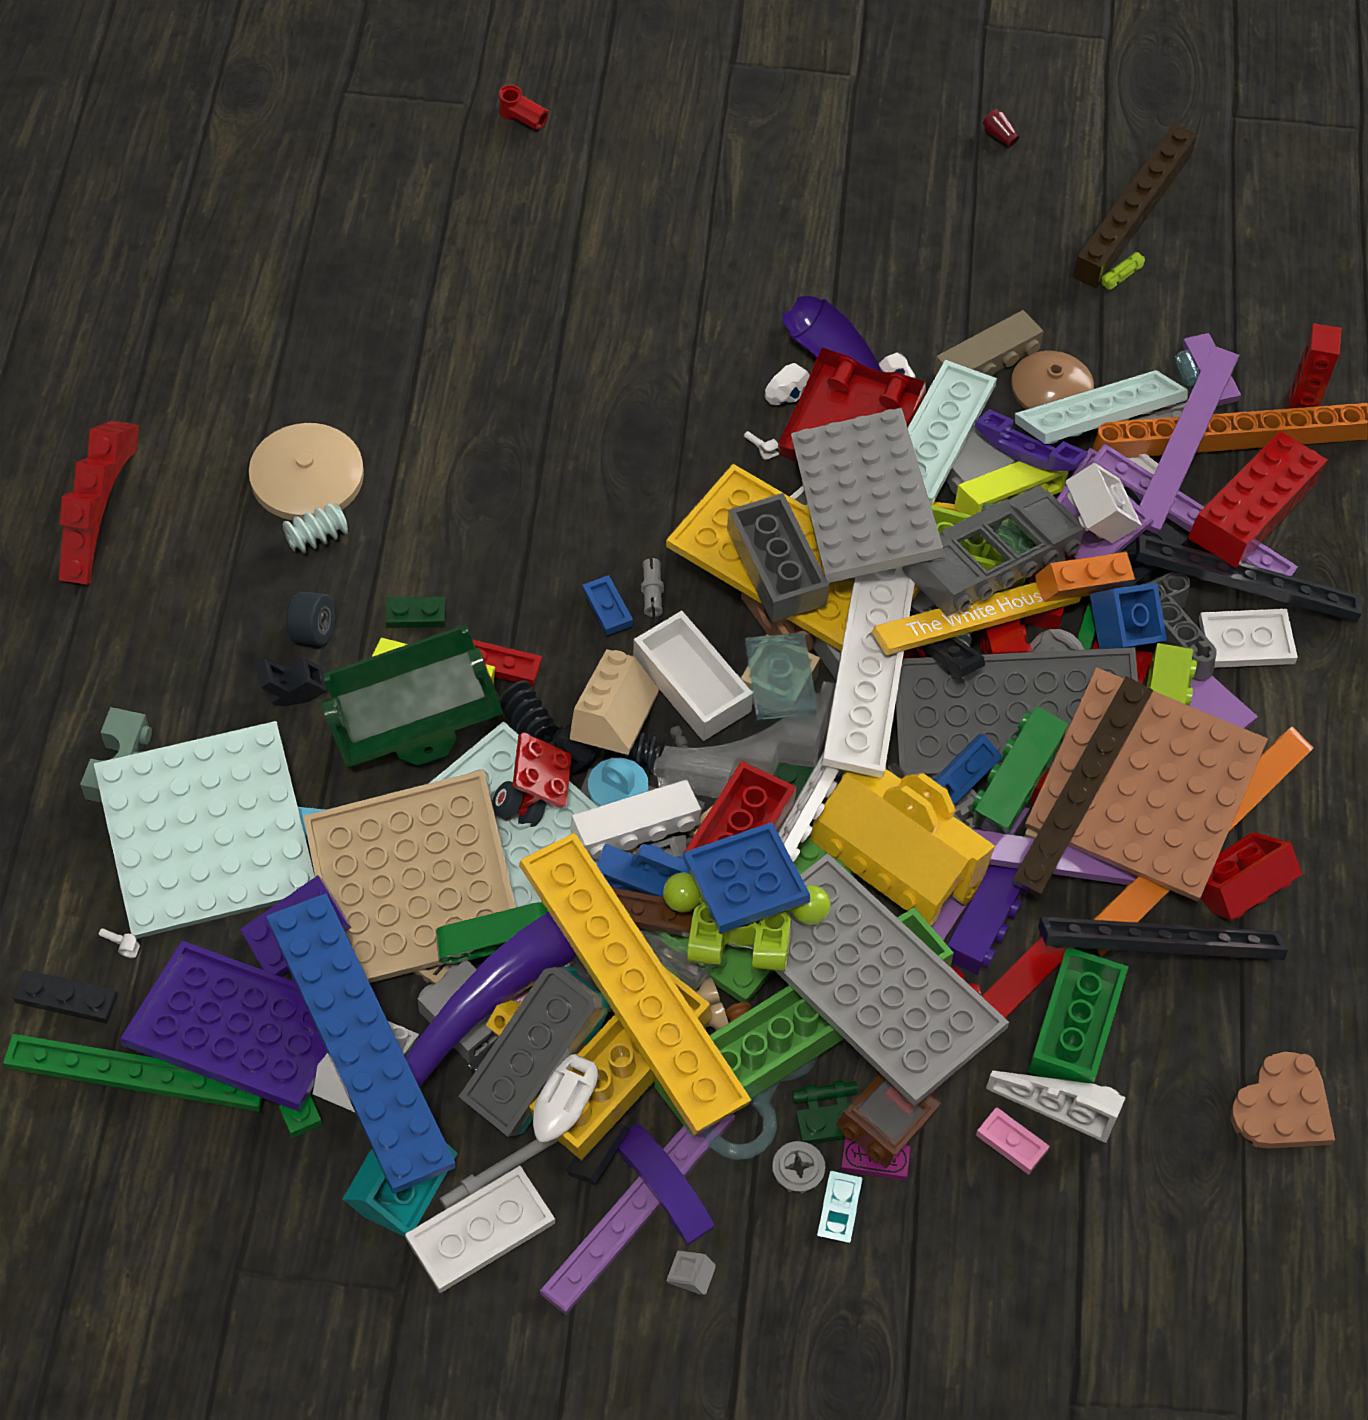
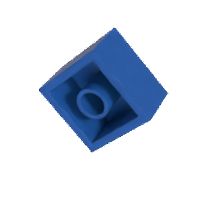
[1090,583,1167,649]

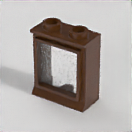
[836,1073,941,1168]

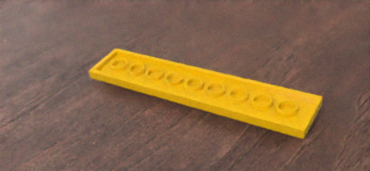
[519,832,751,1136]

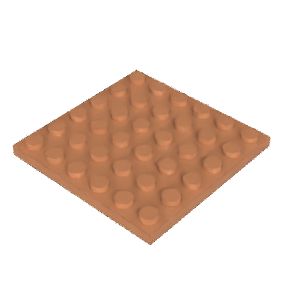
[1025,667,1268,902]

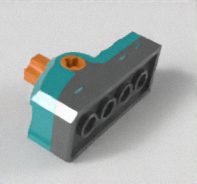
[459,967,610,1137]

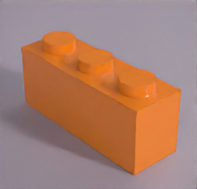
[1035,552,1135,602]

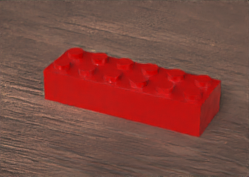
[1188,431,1328,568]

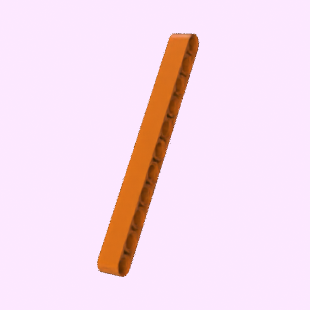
[1093,403,1368,458]
[1093,726,1313,956]

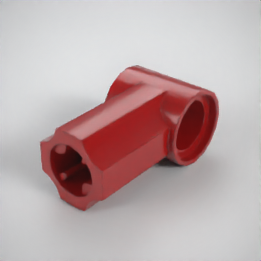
[499,85,549,130]

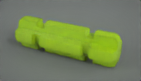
[1101,252,1145,290]

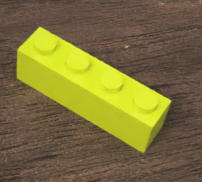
[954,461,1068,516]

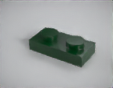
[385,597,445,628]

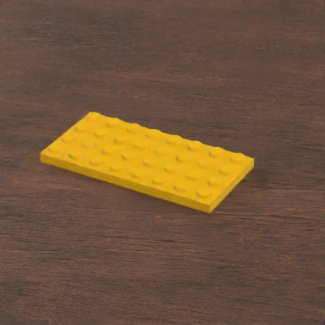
[666,464,921,651]

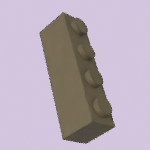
[934,310,1043,376]

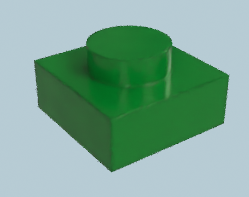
[279,1094,322,1138]

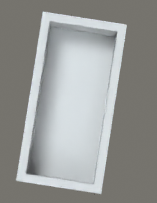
[633,611,753,741]

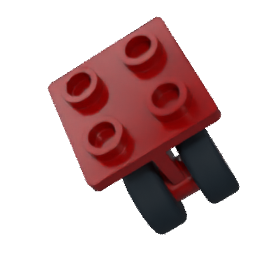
[492,732,571,827]

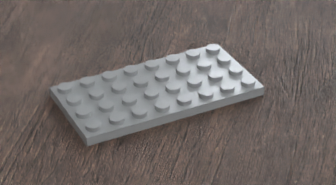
[791,408,945,583]
[743,853,1009,1106]

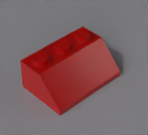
[1200,831,1302,920]

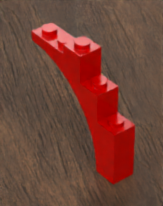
[59,421,139,585]

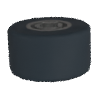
[286,591,336,646]

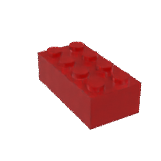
[684,761,796,852]

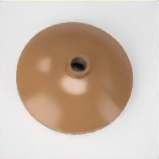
[1011,351,1094,410]

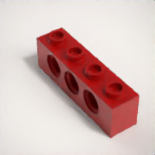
[1286,323,1342,409]

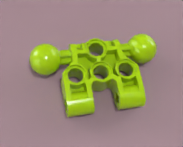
[663,872,831,971]

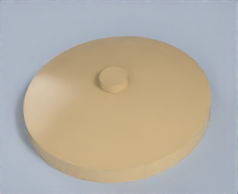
[249,423,364,520]

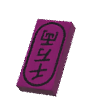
[841,1137,910,1181]

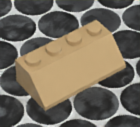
[570,649,659,755]

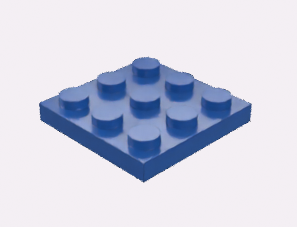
[683,822,810,933]

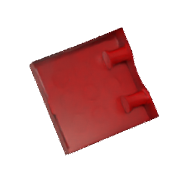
[778,347,926,461]

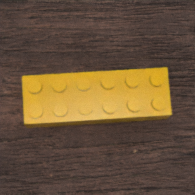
[529,966,712,1161]

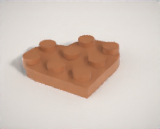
[1230,1052,1335,1148]

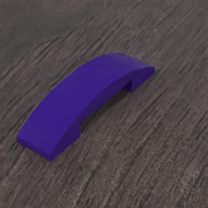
[975,409,1088,471]
[617,1123,715,1246]

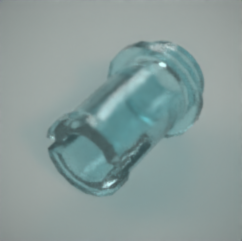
[1174,350,1201,386]

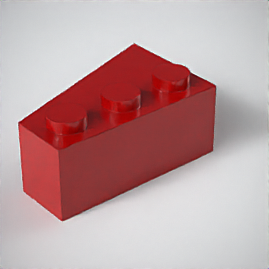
[977,618,1032,655]

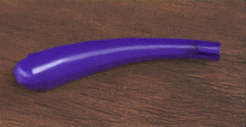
[783,296,882,371]
[405,912,577,1088]

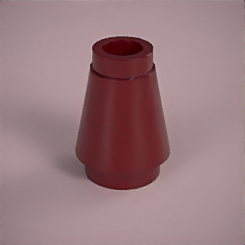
[982,109,1020,148]

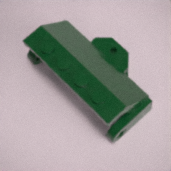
[321,624,503,768]

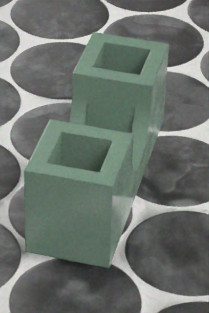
[80,707,152,802]

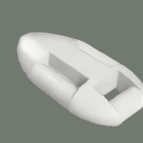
[533,1054,598,1142]

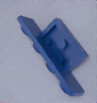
[597,844,701,904]

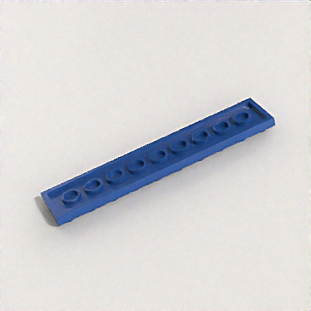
[266,893,455,1194]

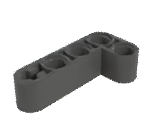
[1146,572,1217,680]

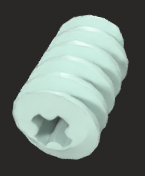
[282,502,348,554]

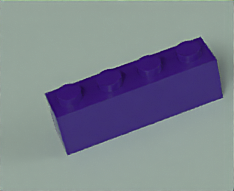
[948,865,1028,976]

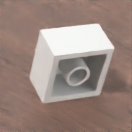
[1065,463,1142,544]

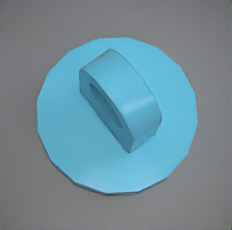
[588,758,648,807]

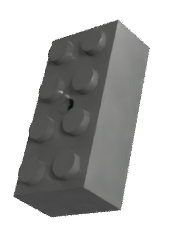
[727,493,829,622]

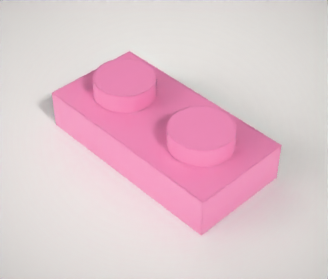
[976,1107,1050,1175]

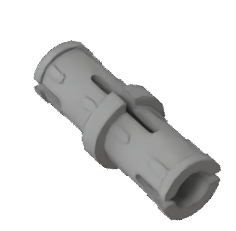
[641,558,664,617]

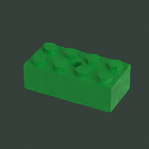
[970,706,1069,835]
[1028,947,1128,1084]

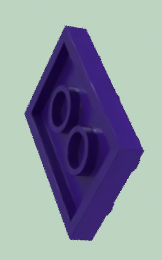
[240,875,351,976]

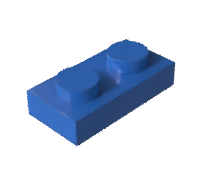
[582,575,633,636]

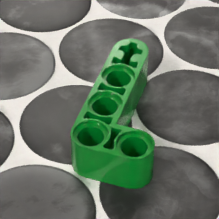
[435,902,549,964]

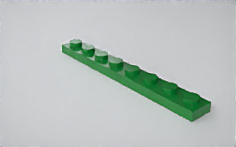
[3,1034,263,1112]

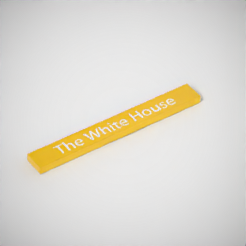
[871,582,1082,655]

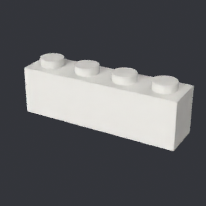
[570,780,701,860]

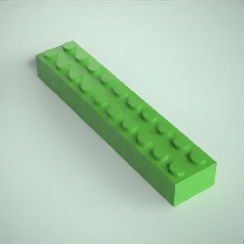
[654,907,954,1137]

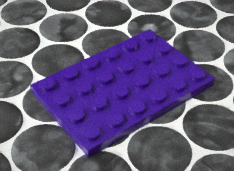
[121,941,327,1111]

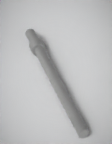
[439,1139,558,1209]

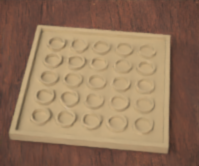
[303,769,516,983]

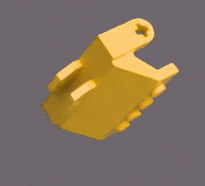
[809,768,995,926]

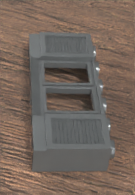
[902,485,1086,616]

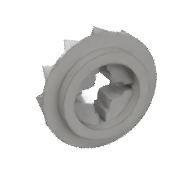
[772,1141,825,1194]

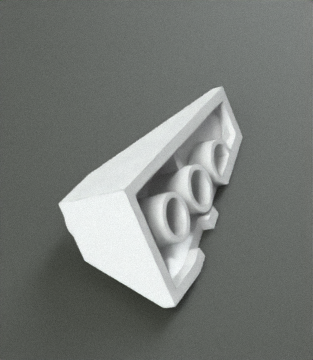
[986,1071,1125,1143]

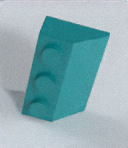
[343,1143,458,1237]

